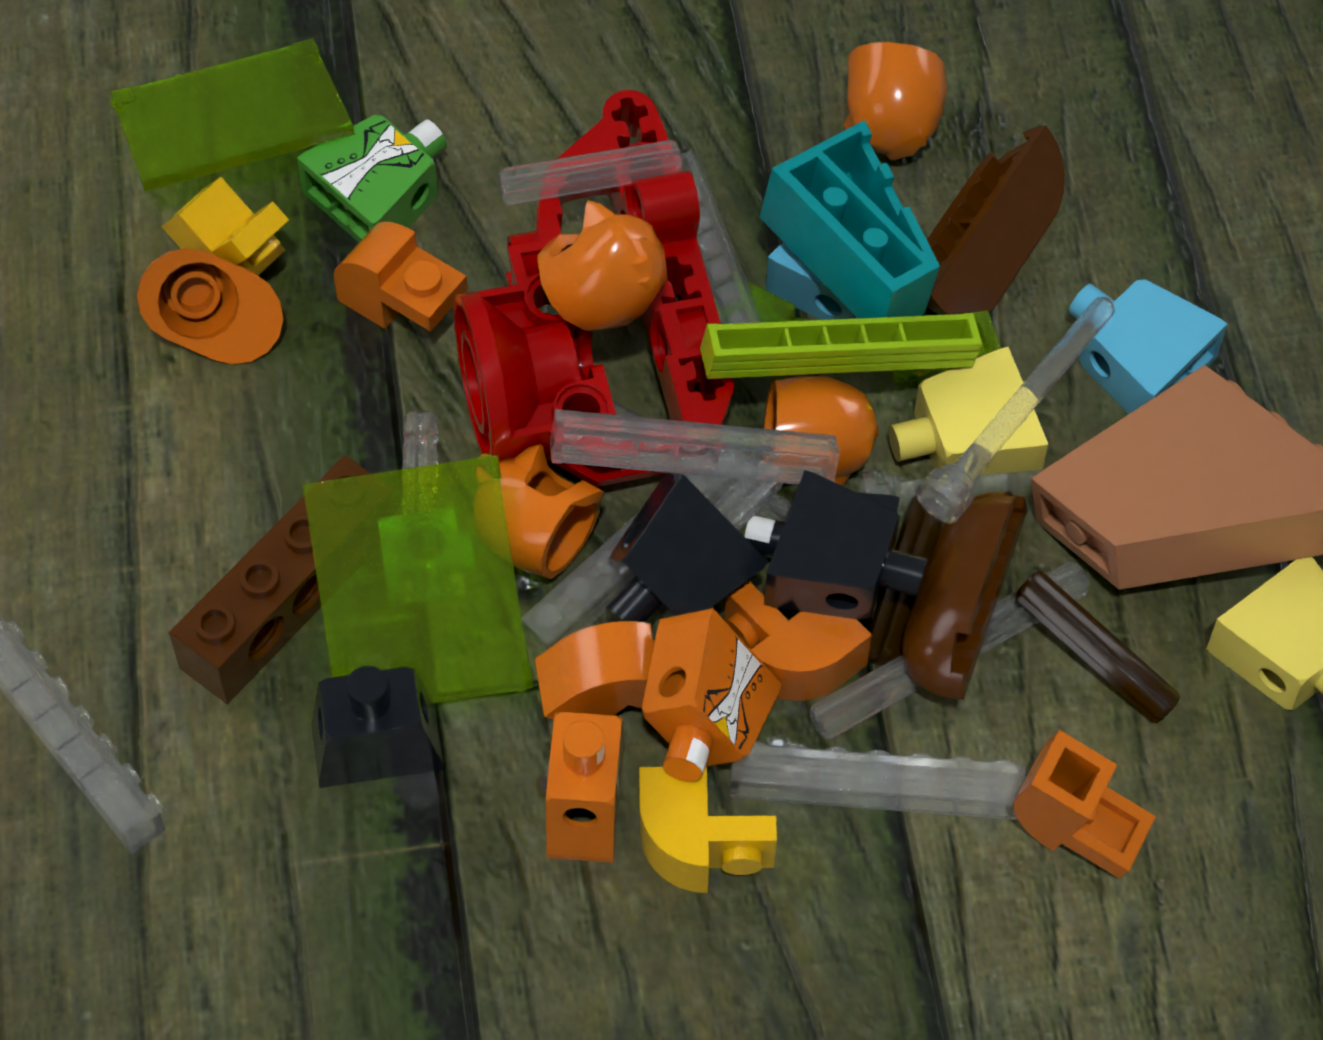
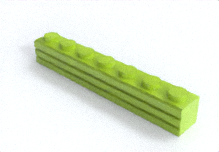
[700,313,982,379]

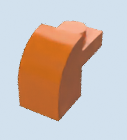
[334,222,468,332]
[724,580,872,701]
[535,621,655,719]
[1013,729,1156,879]

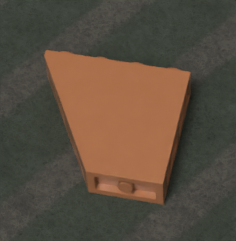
[1031,365,1323,590]

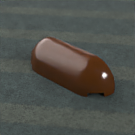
[927,125,1065,320]
[902,491,1028,700]

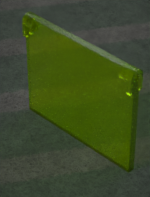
[110,38,355,192]
[303,453,533,703]

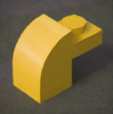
[161,177,289,275]
[639,766,777,893]

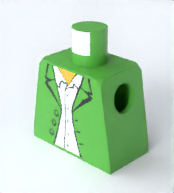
[297,115,447,242]

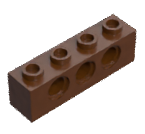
[169,454,398,705]

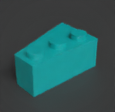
[759,120,940,318]

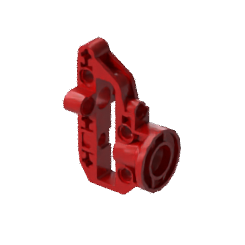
[453,90,734,487]

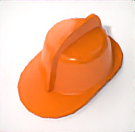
[137,248,284,365]

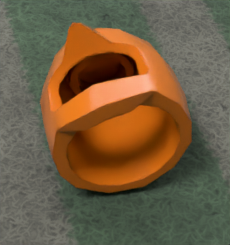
[843,42,947,161]
[537,200,667,331]
[755,375,879,486]
[473,444,605,579]

